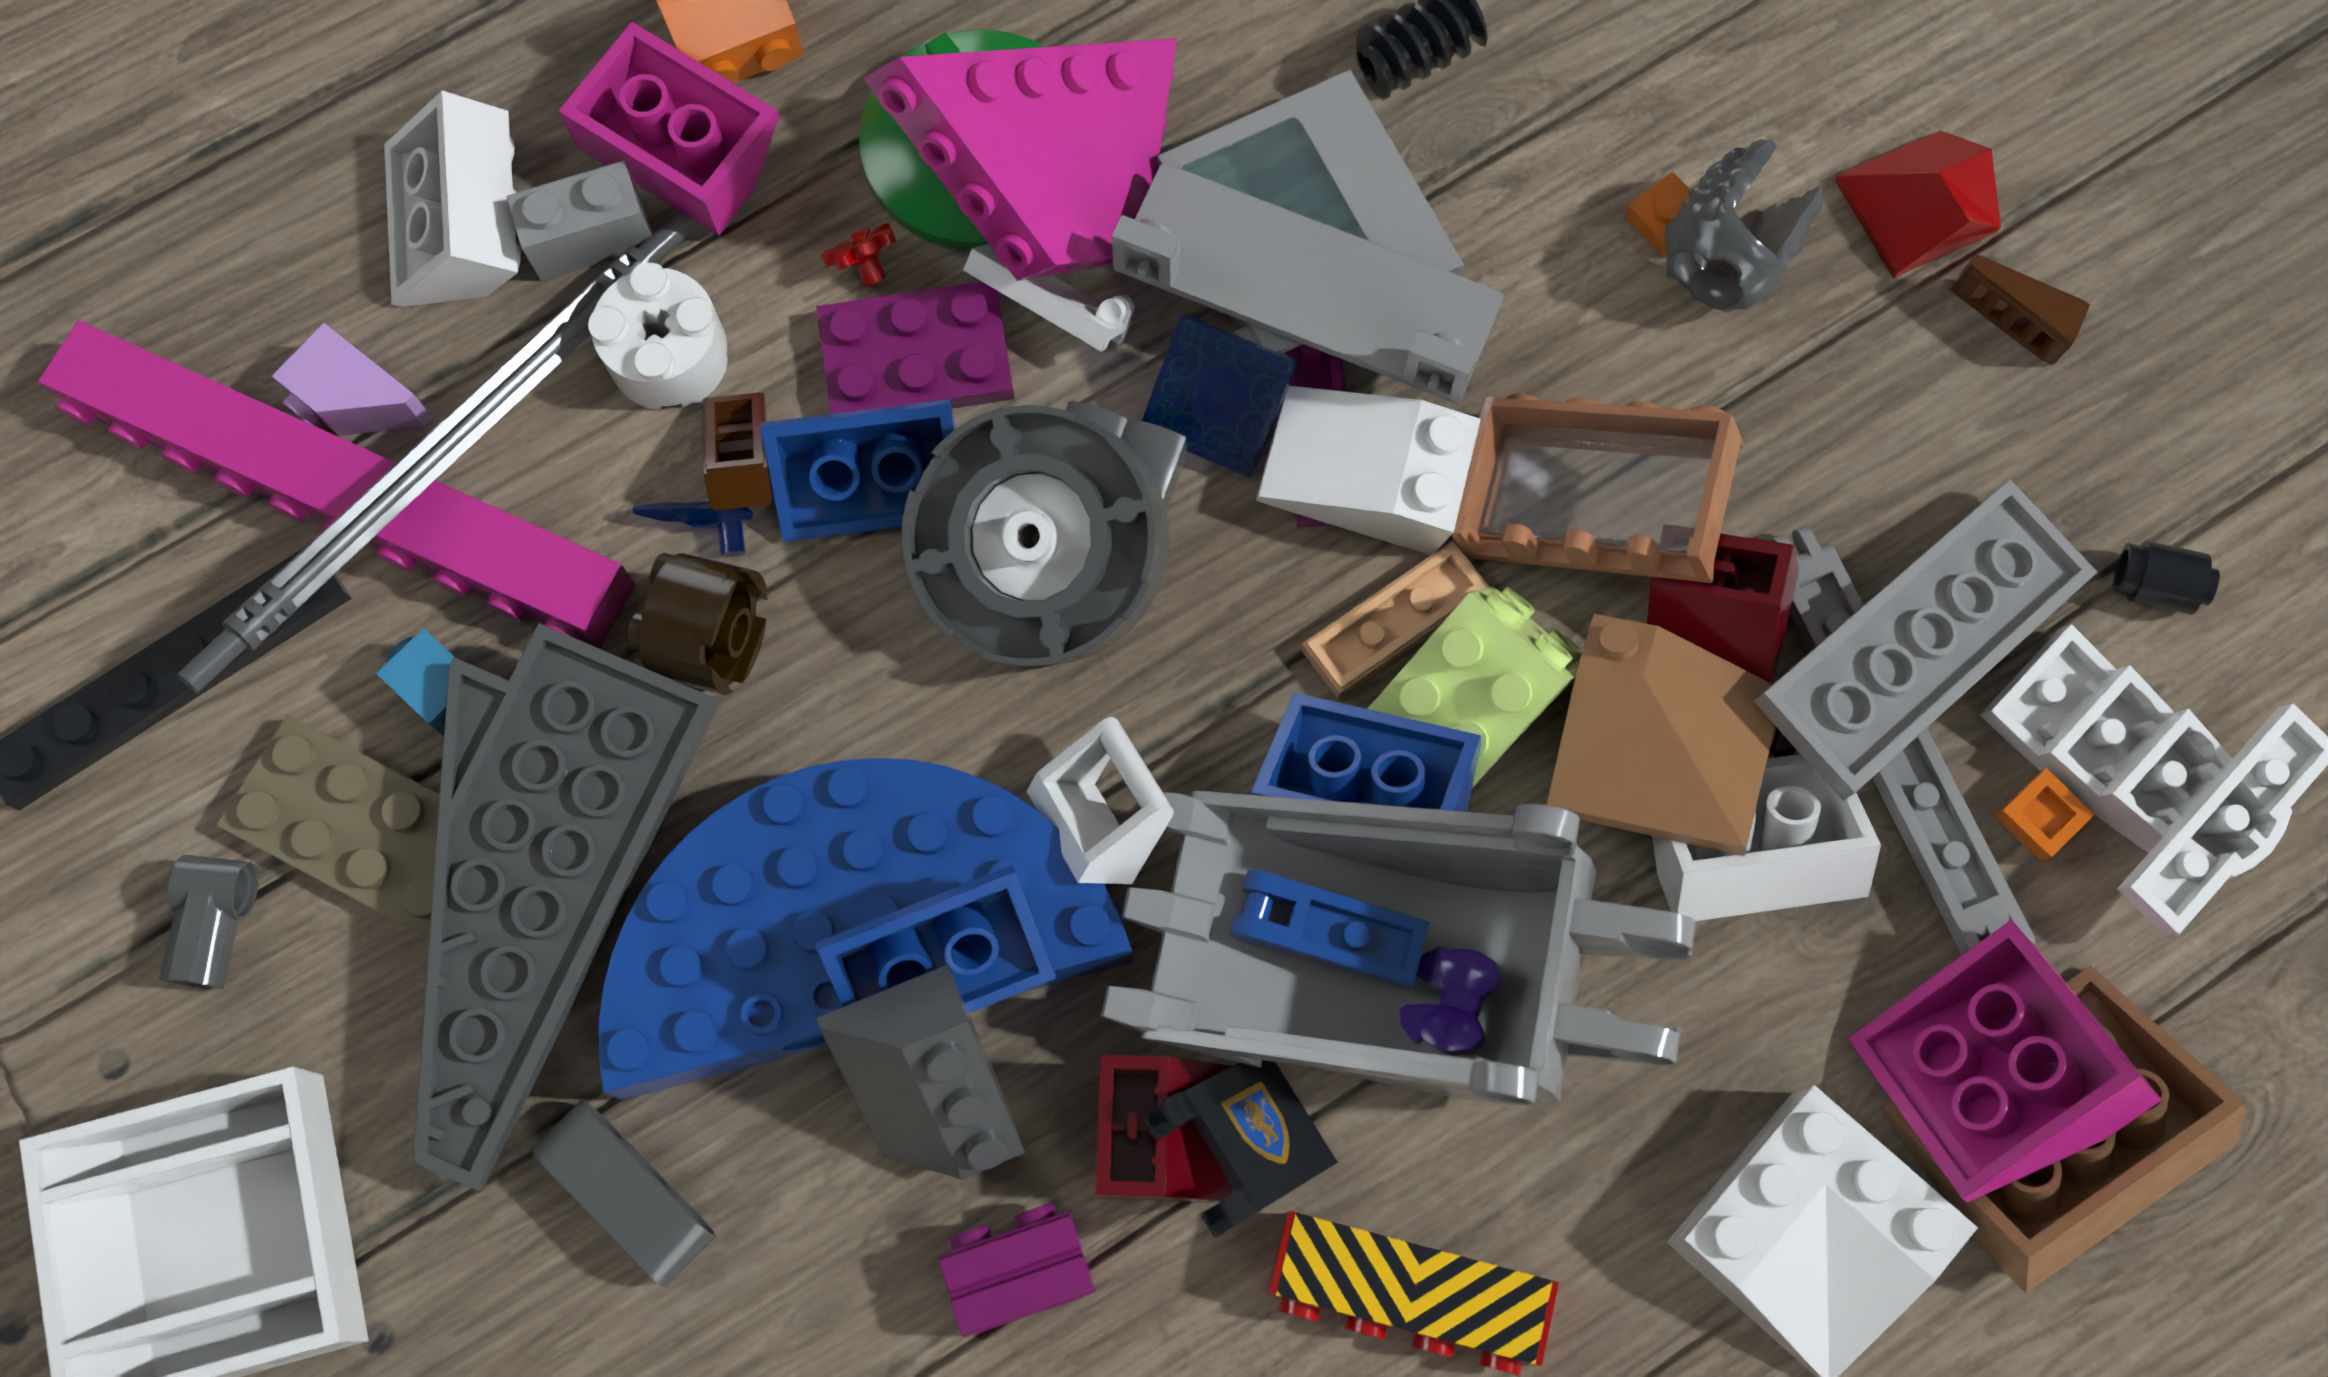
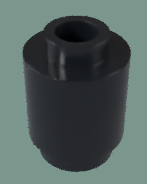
[2113,540,2220,615]

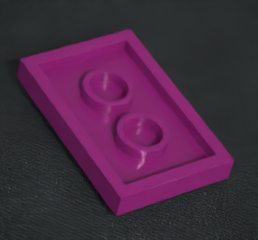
[816,281,1015,414]

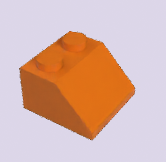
[655,0,804,84]

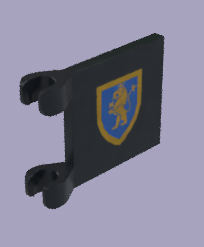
[1143,1060,1338,1238]

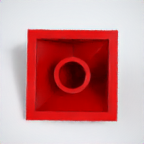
[1835,130,2001,278]

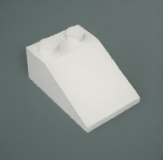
[1256,386,1481,556]

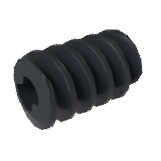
[1356,0,1488,101]

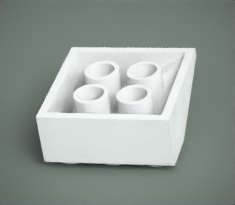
[1667,1085,1978,1377]

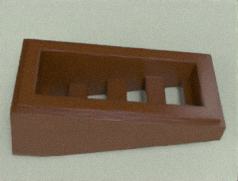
[1950,254,2091,365]
[703,392,773,511]

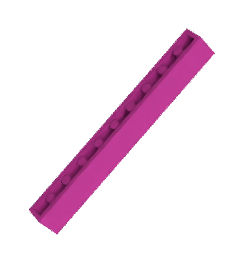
[38,320,636,649]

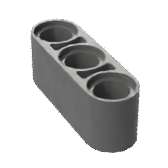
[531,1099,716,1288]

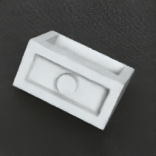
[1026,717,1174,884]

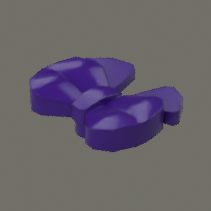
[1400,946,1503,1056]

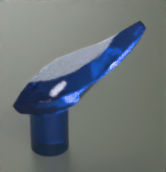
[632,501,754,557]

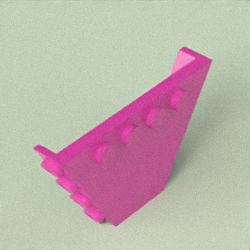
[863,38,1177,281]

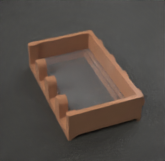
[1451,393,1744,583]

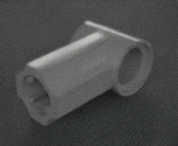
[159,855,258,989]

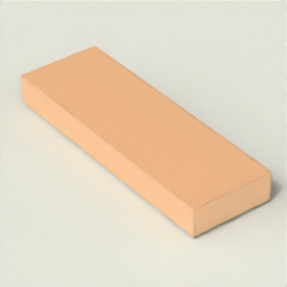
[1301,541,1489,699]

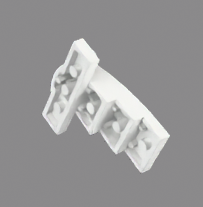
[1980,624,2328,936]

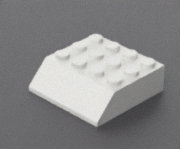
[19,1067,369,1377]

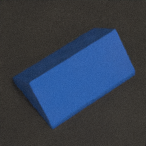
[760,399,957,542]
[1251,692,1481,812]
[815,865,1056,1013]

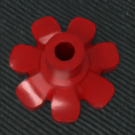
[821,223,897,287]

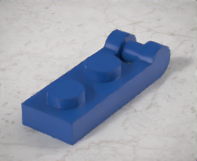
[1230,870,1430,990]

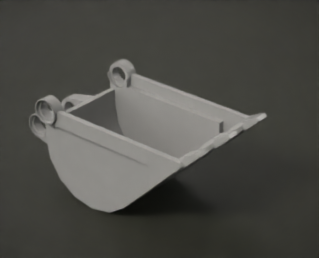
[1101,790,1696,1106]

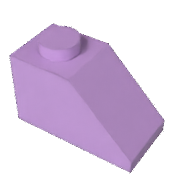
[272,323,433,436]

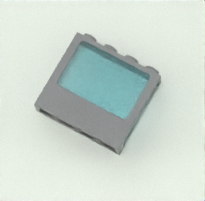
[1158,69,1464,380]

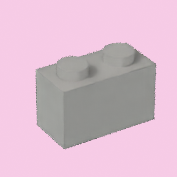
[507,160,653,281]

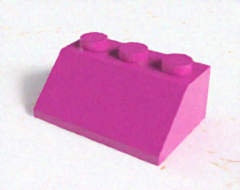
[558,22,779,236]

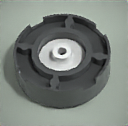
[901,405,1169,666]

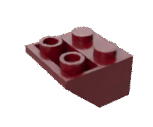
[1647,525,1799,684]
[1095,1055,1233,1203]

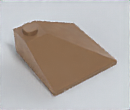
[1546,614,1775,856]

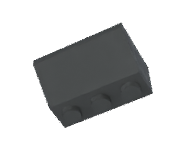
[817,964,1025,1179]

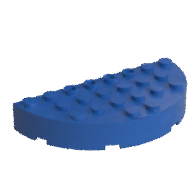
[599,758,1133,1101]

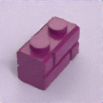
[938,1203,1097,1338]

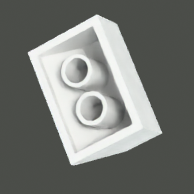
[384,91,521,307]
[1652,754,1881,921]

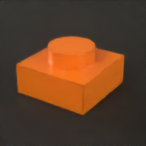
[1624,171,1690,258]
[1994,768,2095,862]

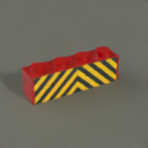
[1267,1211,1559,1376]

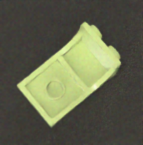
[1368,587,1582,788]

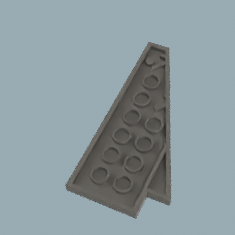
[413,623,719,1191]

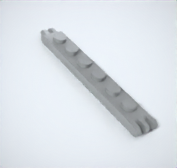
[1770,525,2035,955]

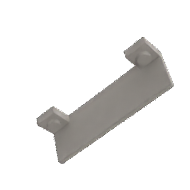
[1112,163,1504,405]

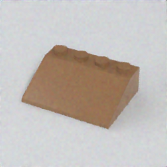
[1883,966,2246,1294]

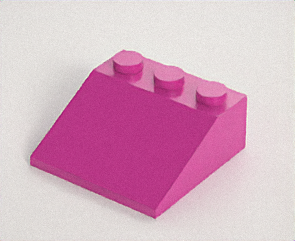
[1847,919,2162,1202]

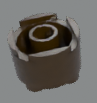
[627,553,767,695]

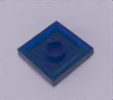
[1142,314,1299,478]

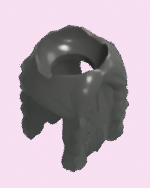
[1665,139,1824,313]

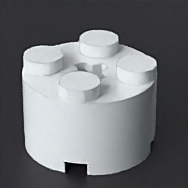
[588,262,728,410]

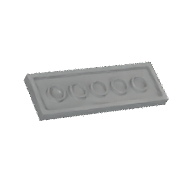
[1753,479,2097,800]

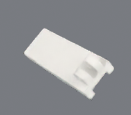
[963,244,1134,351]

